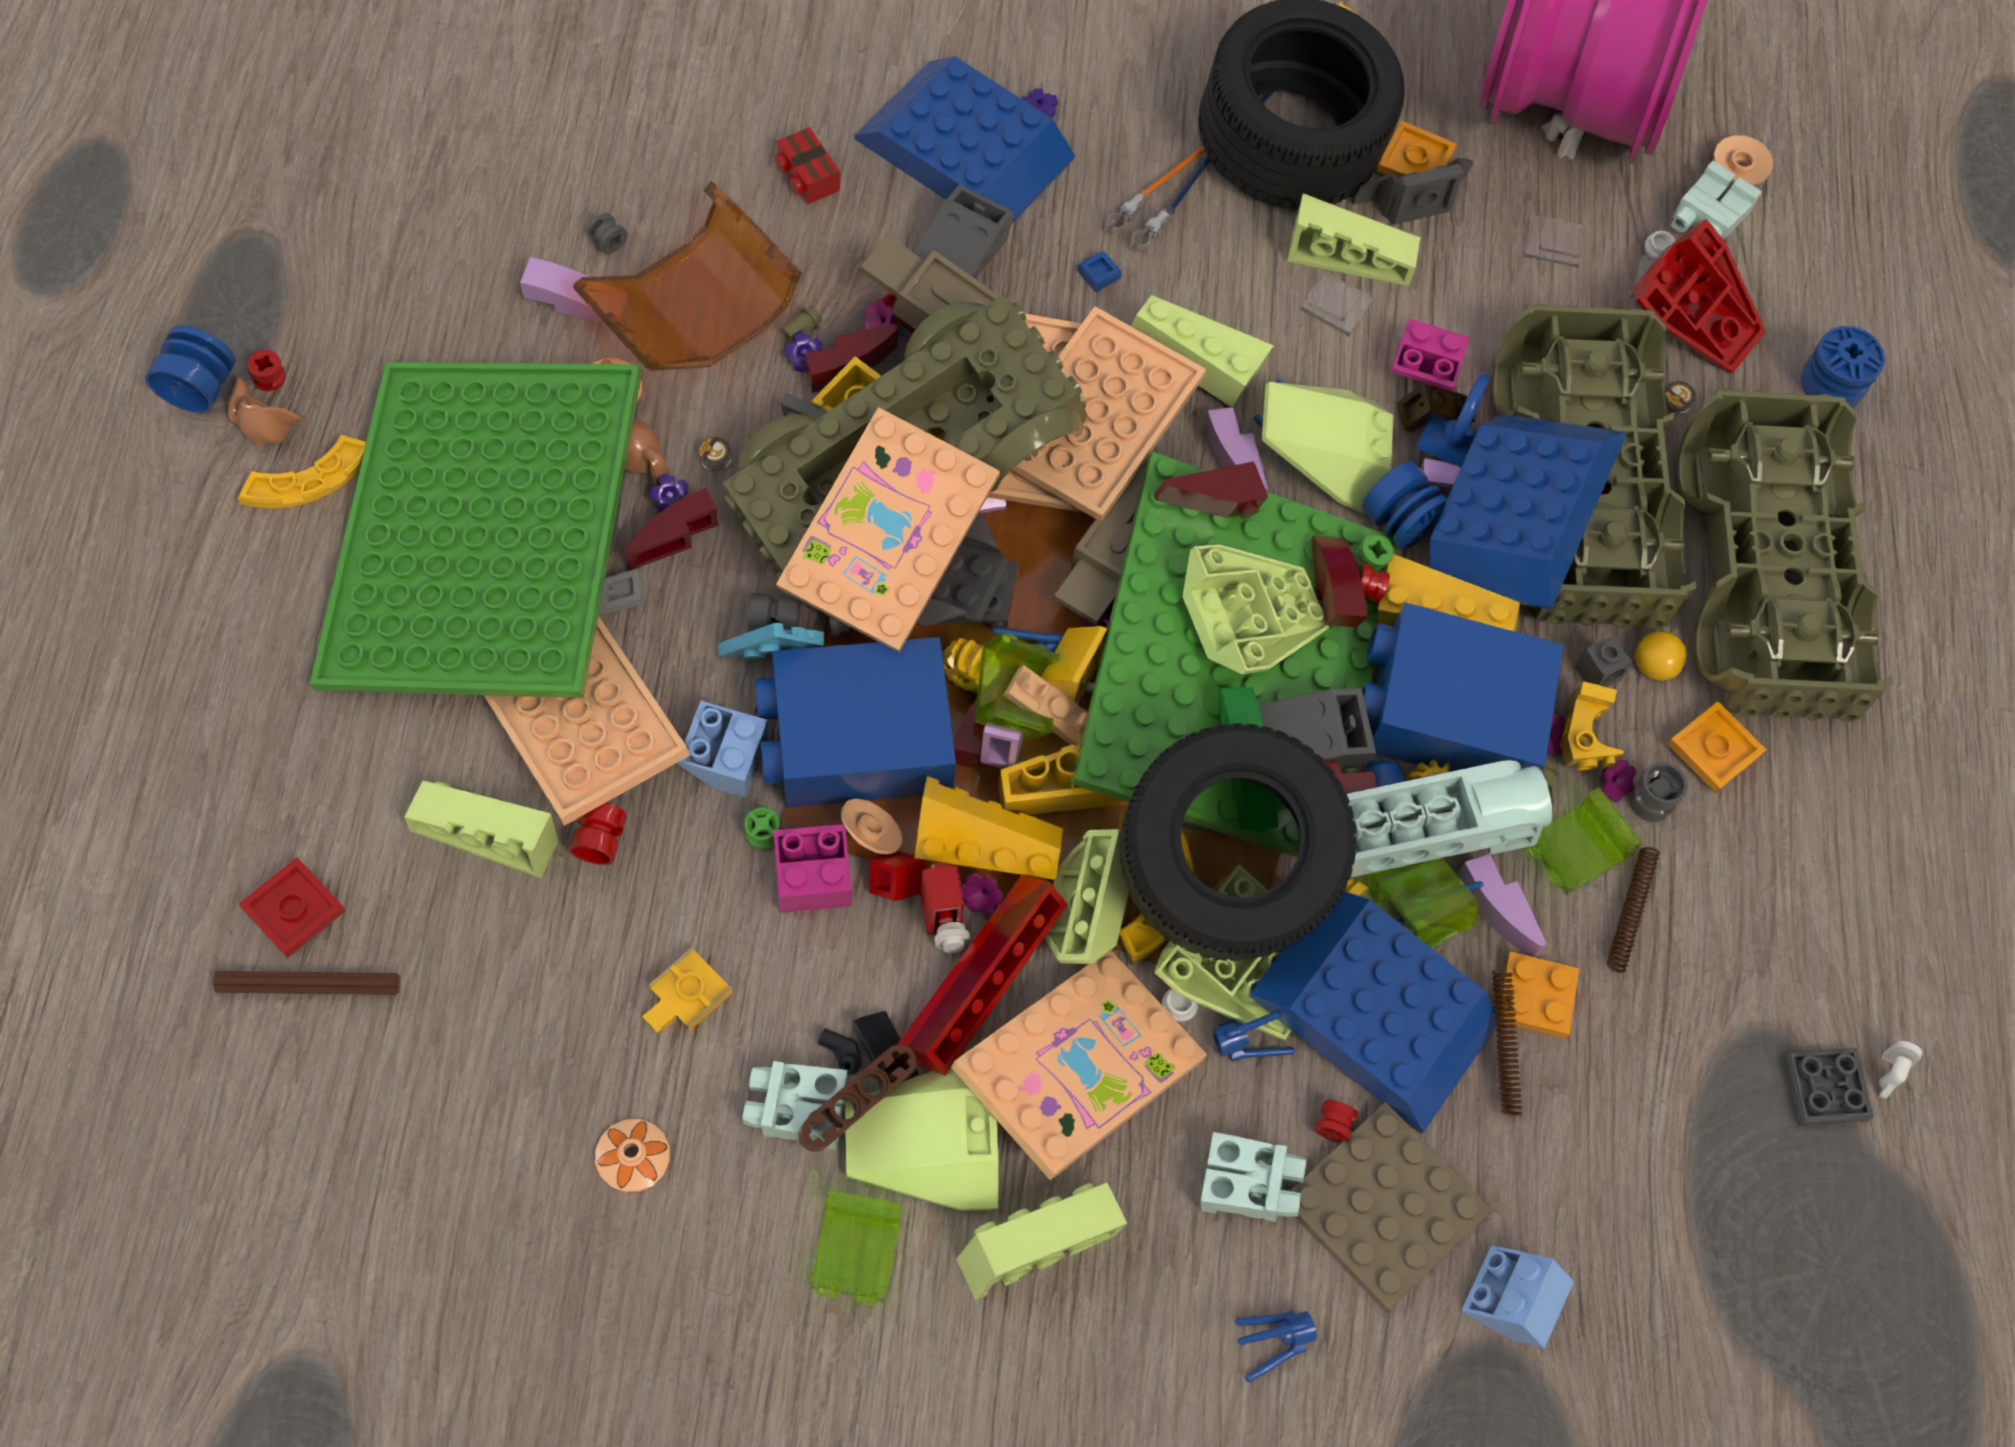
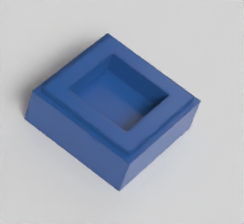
[1077,250,1122,292]

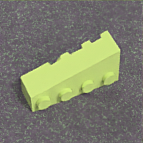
[1287,194,1420,286]
[1131,295,1274,407]

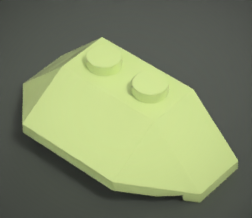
[1045,829,1129,964]

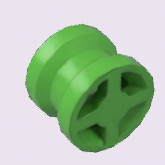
[1353,534,1393,572]
[744,807,780,851]

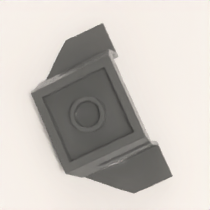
[1352,158,1474,225]
[916,511,1009,627]

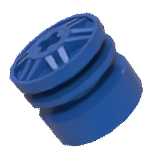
[145,325,236,413]
[1800,326,1885,408]
[1361,461,1448,550]

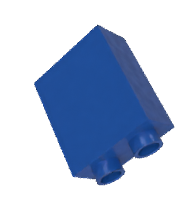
[1362,602,1564,772]
[755,637,956,808]

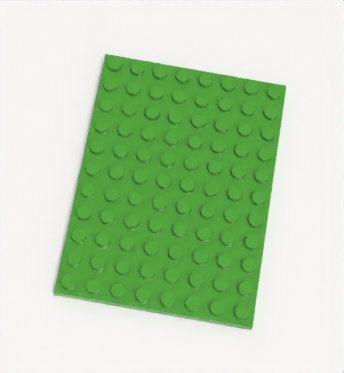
[310,362,642,698]
[1072,451,1396,858]

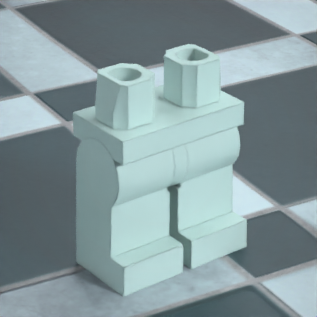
[1671,160,1762,239]
[742,1061,849,1150]
[1201,1132,1306,1222]

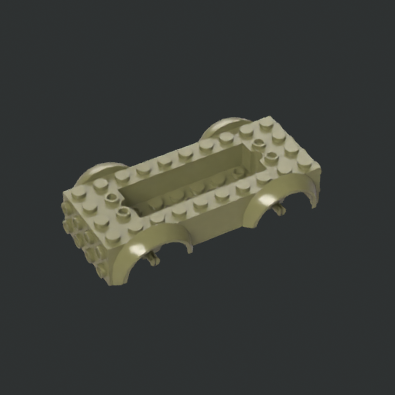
[723,294,1087,609]
[1492,304,1696,629]
[1677,389,1893,722]

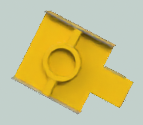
[642,947,733,1033]

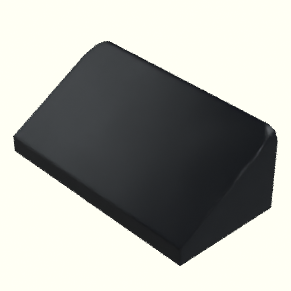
[853,1011,919,1083]

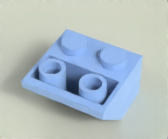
[677,701,769,798]
[1461,1245,1574,1349]

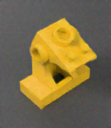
[1560,681,1624,771]

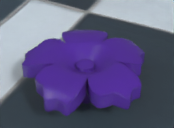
[1022,88,1058,118]
[784,332,822,372]
[648,474,688,512]

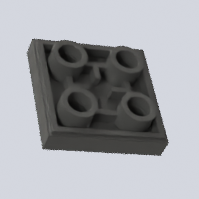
[1783,1048,1874,1126]

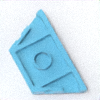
[718,623,824,659]

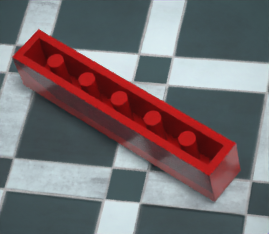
[898,875,1068,1075]

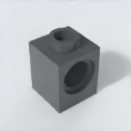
[1575,635,1632,687]

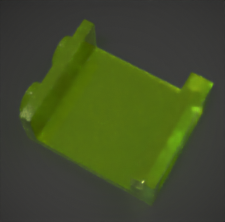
[975,634,1059,740]
[1528,788,1642,895]
[1370,858,1479,947]
[809,1190,903,1305]

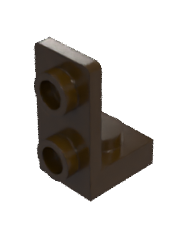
[1397,383,1475,432]

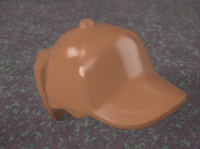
[227,377,306,446]
[625,418,669,486]

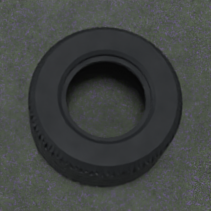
[1198,0,1405,210]
[1120,723,1357,961]

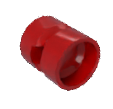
[569,802,627,865]

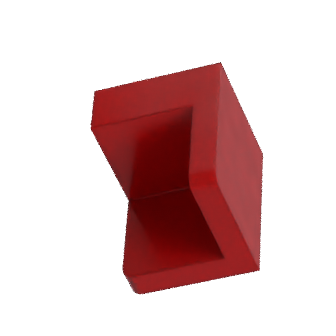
[869,851,925,901]

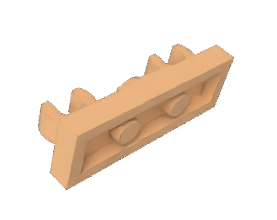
[1003,665,1088,746]

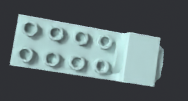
[1347,760,1552,878]

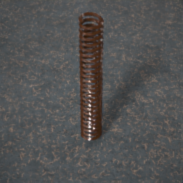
[1606,847,1660,973]
[1491,970,1523,1115]

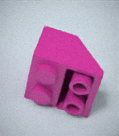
[1391,318,1470,391]
[774,824,852,913]

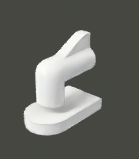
[1541,113,1584,159]
[1879,1041,1923,1099]

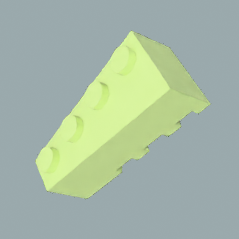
[404,780,559,878]
[956,1183,1127,1300]

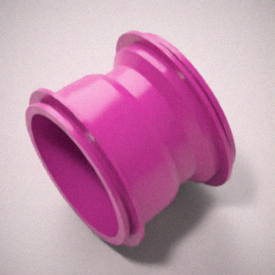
[1479,0,1707,164]

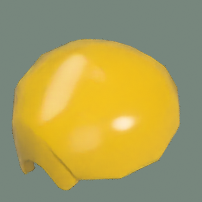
[1634,630,1687,681]

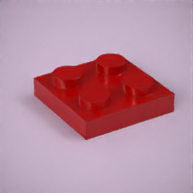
[239,858,345,959]

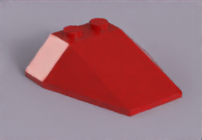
[1632,218,1766,373]

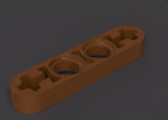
[798,1044,917,1152]

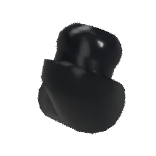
[818,1028,862,1075]

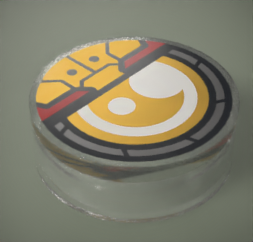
[1665,381,1696,413]
[698,437,732,471]

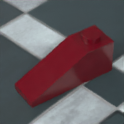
[1153,461,1268,518]

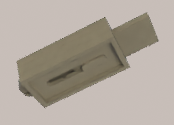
[859,234,1001,330]
[1053,456,1149,625]

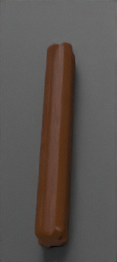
[213,971,400,995]

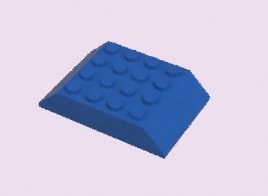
[855,56,1075,225]
[1429,414,1626,610]
[1248,892,1497,1134]

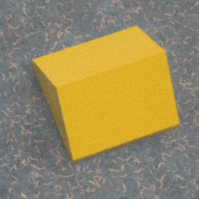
[1041,626,1107,705]

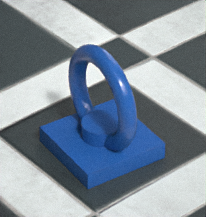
[1417,373,1490,467]

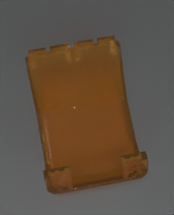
[573,181,802,371]

